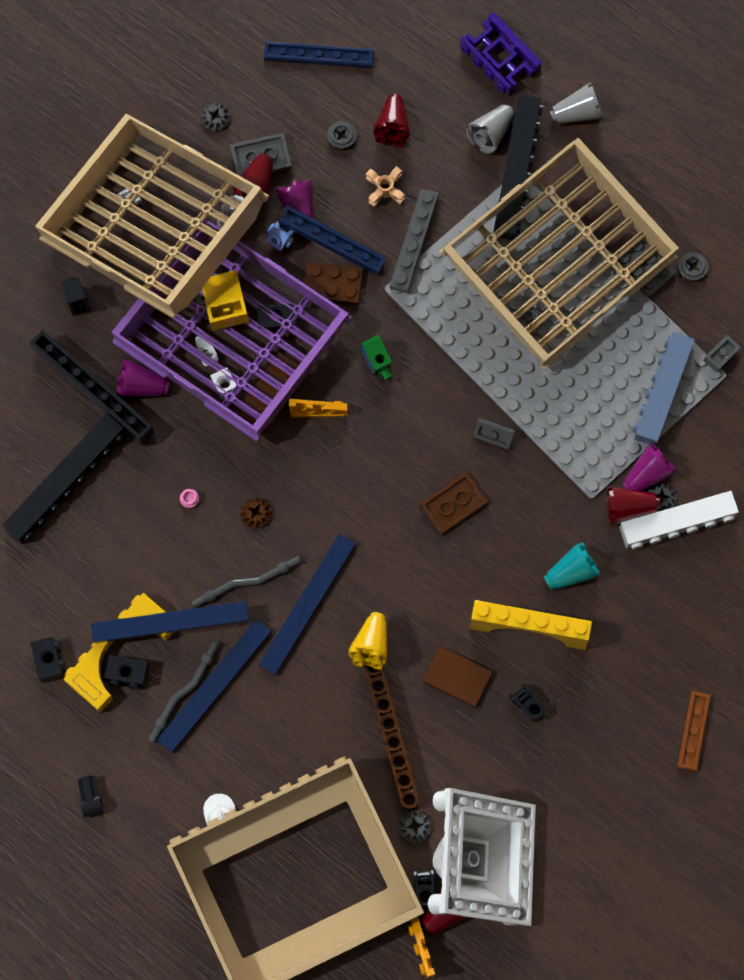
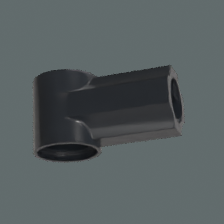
[77,775,104,817]

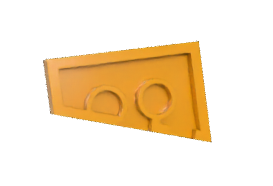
[289,399,348,417]
[408,917,435,979]

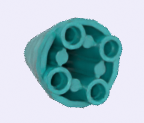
[544,542,600,590]

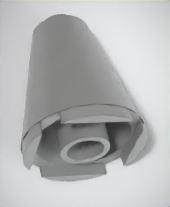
[550,83,603,124]
[466,105,515,153]

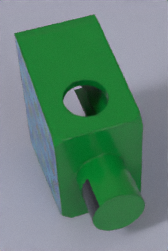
[360,335,393,381]

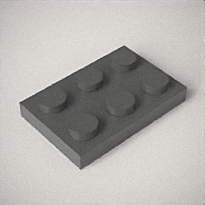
[230,133,292,176]
[617,240,676,298]

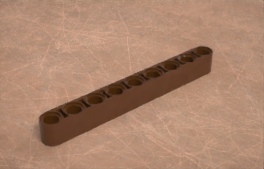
[363,665,418,811]

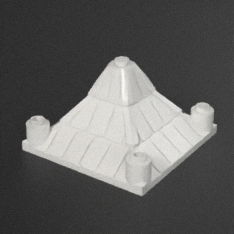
[428,788,536,926]

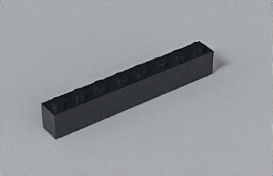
[493,94,543,240]
[29,330,155,446]
[2,414,125,544]

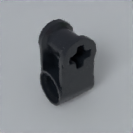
[509,684,544,722]
[413,868,435,908]

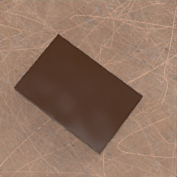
[420,472,489,536]
[423,647,493,707]

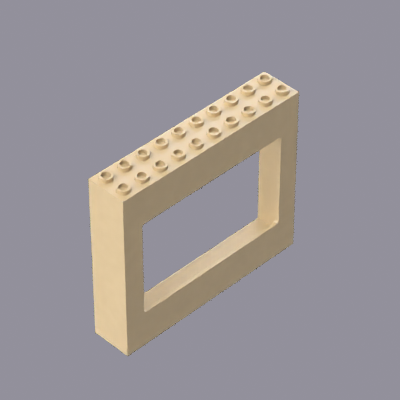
[167,756,424,980]

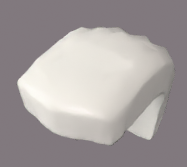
[195,336,219,366]

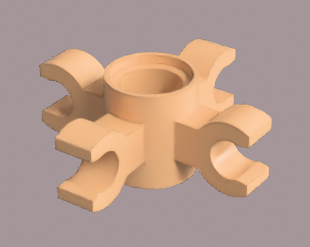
[366,166,405,207]

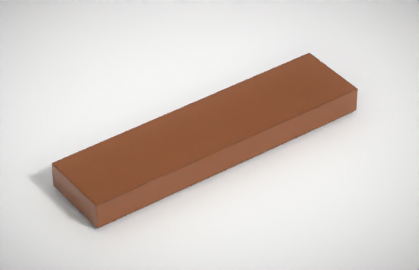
[677,691,711,772]

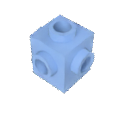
[266,222,295,251]

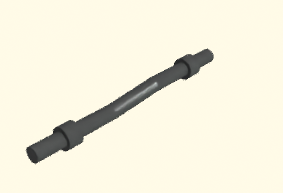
[191,556,301,608]
[148,641,220,743]

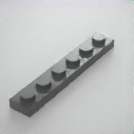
[390,189,439,293]

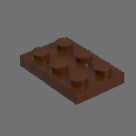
[302,262,363,305]

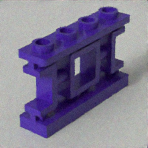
[460,12,542,96]

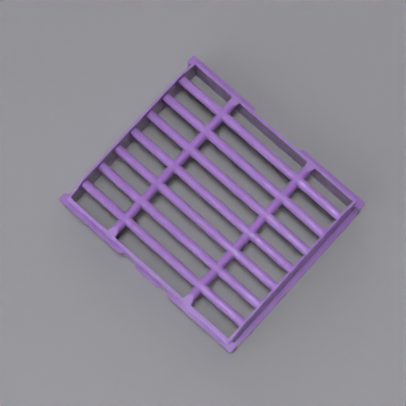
[112,219,352,442]

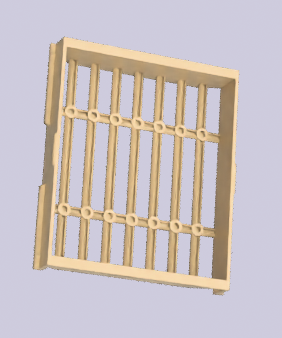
[35,114,269,319]
[439,138,679,370]

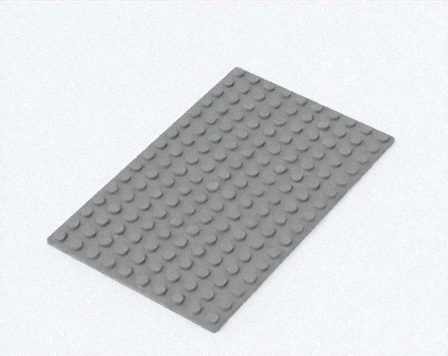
[385,185,726,499]

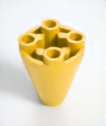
[348,612,387,670]

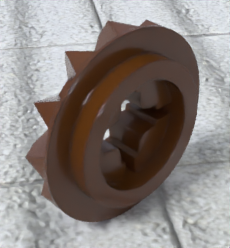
[240,497,271,528]

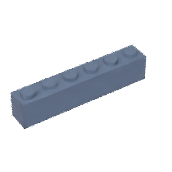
[633,332,695,446]

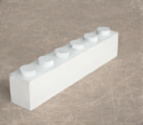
[619,491,739,550]

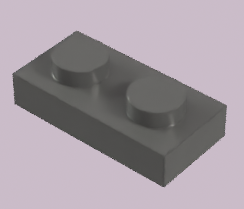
[703,335,741,372]
[473,418,515,449]

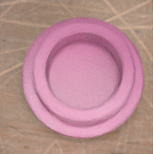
[180,489,199,508]

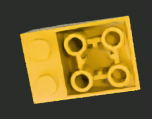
[202,270,249,331]

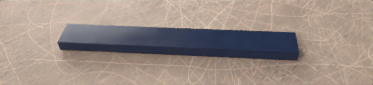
[259,534,356,675]
[91,601,249,643]
[157,619,272,753]

